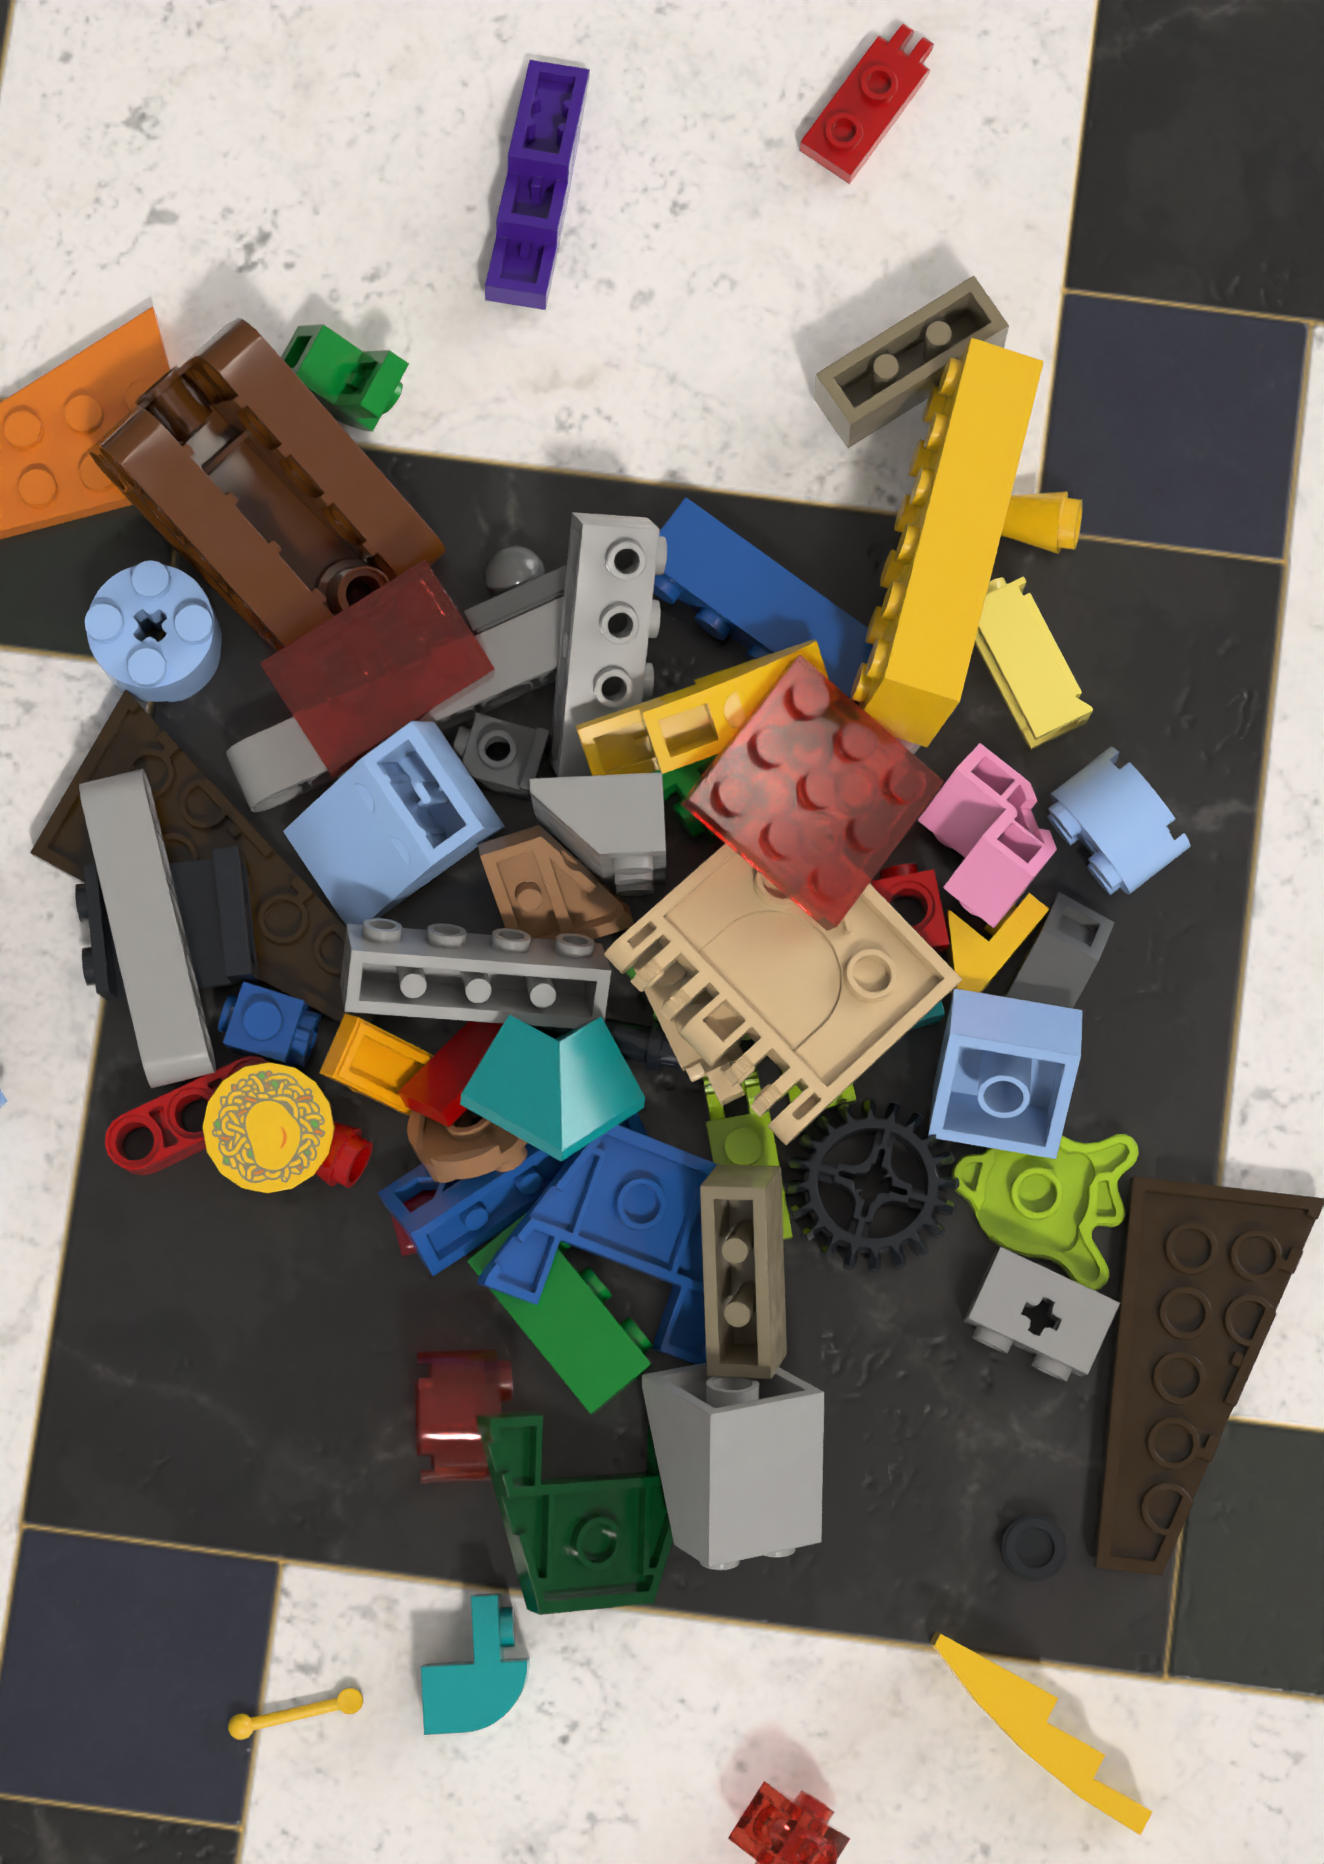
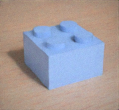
[928,988,1082,1159]

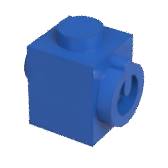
[218,982,321,1067]

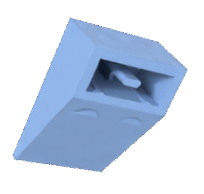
[283,721,505,926]

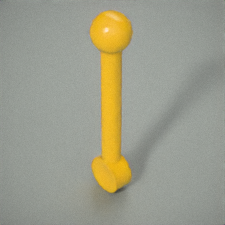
[228,1687,364,1740]

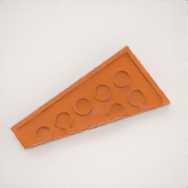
[0,306,171,539]

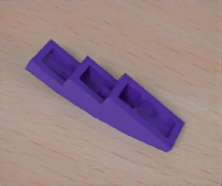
[485,60,590,310]

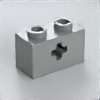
[963,1247,1120,1382]

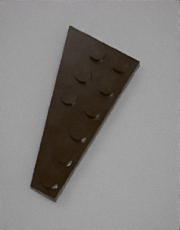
[30,689,378,1024]
[1093,1176,1324,1575]

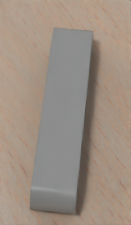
[79,769,216,1088]

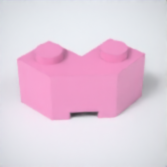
[918,743,1057,928]

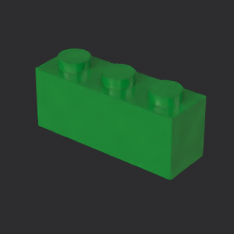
[467,1213,654,1415]

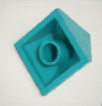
[460,1014,645,1161]

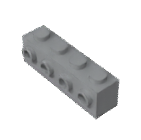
[548,512,667,777]
[340,918,611,1029]

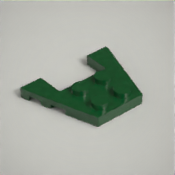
[477,1411,673,1615]

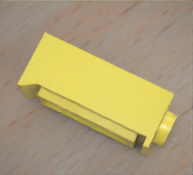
[974,576,1093,750]

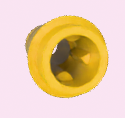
[1001,492,1083,554]

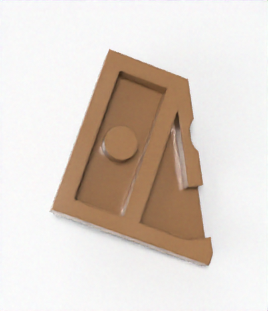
[478,825,634,940]

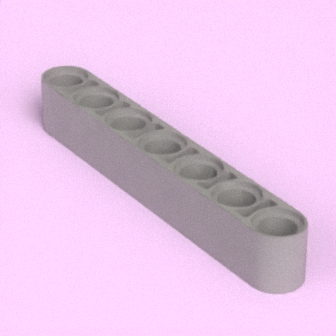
[225,596,564,812]

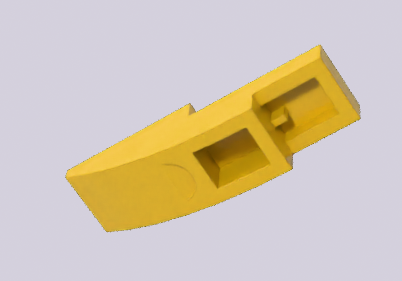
[575,639,836,776]

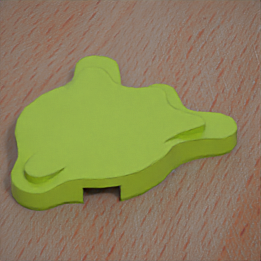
[951,1134,1139,1291]

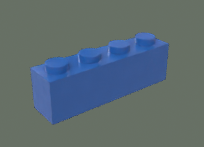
[653,497,873,717]

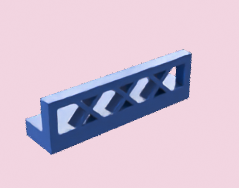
[377,1112,648,1276]

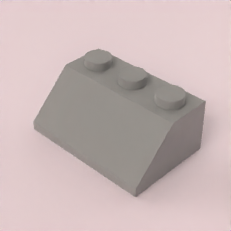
[529,772,666,896]

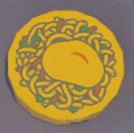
[203,1062,335,1193]

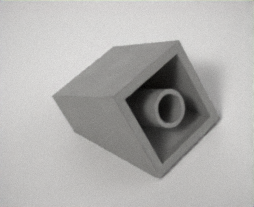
[642,1362,824,1570]

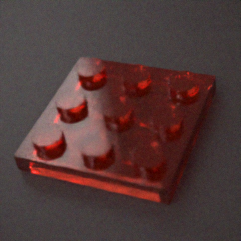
[681,655,944,931]

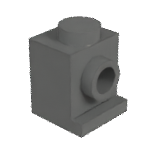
[453,713,550,802]

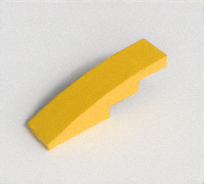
[930,1631,1153,1836]

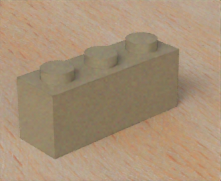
[814,276,1009,448]
[700,1165,787,1379]

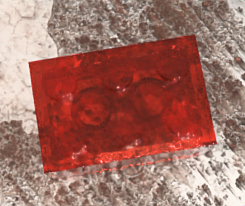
[260,560,495,779]

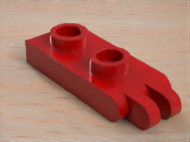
[799,24,934,184]

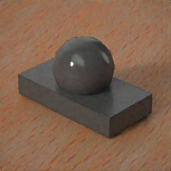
[464,545,567,636]

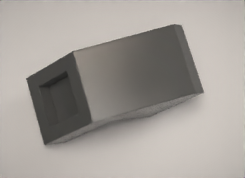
[1003,892,1115,1009]

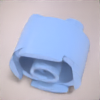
[84,560,222,703]
[1047,746,1191,895]

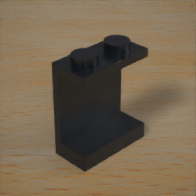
[75,846,260,1001]

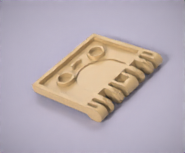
[604,794,962,1145]

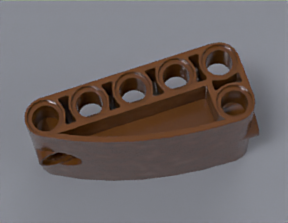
[88,318,446,680]

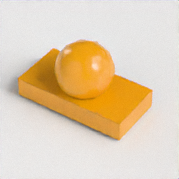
[319,1013,434,1117]

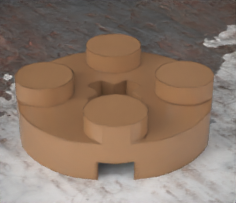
[407,1109,527,1183]

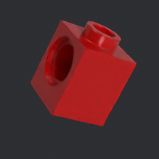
[870,863,949,955]

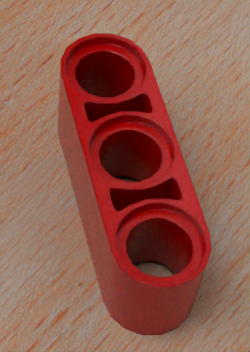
[105,1056,269,1176]

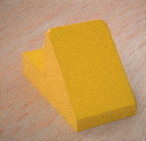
[944,893,1049,995]

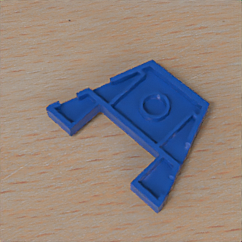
[477,1125,719,1365]

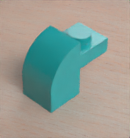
[421,1593,530,1735]

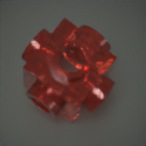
[728,1781,851,1864]

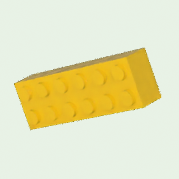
[850,338,1044,747]

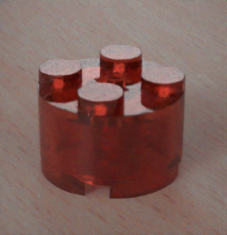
[415,1349,512,1484]

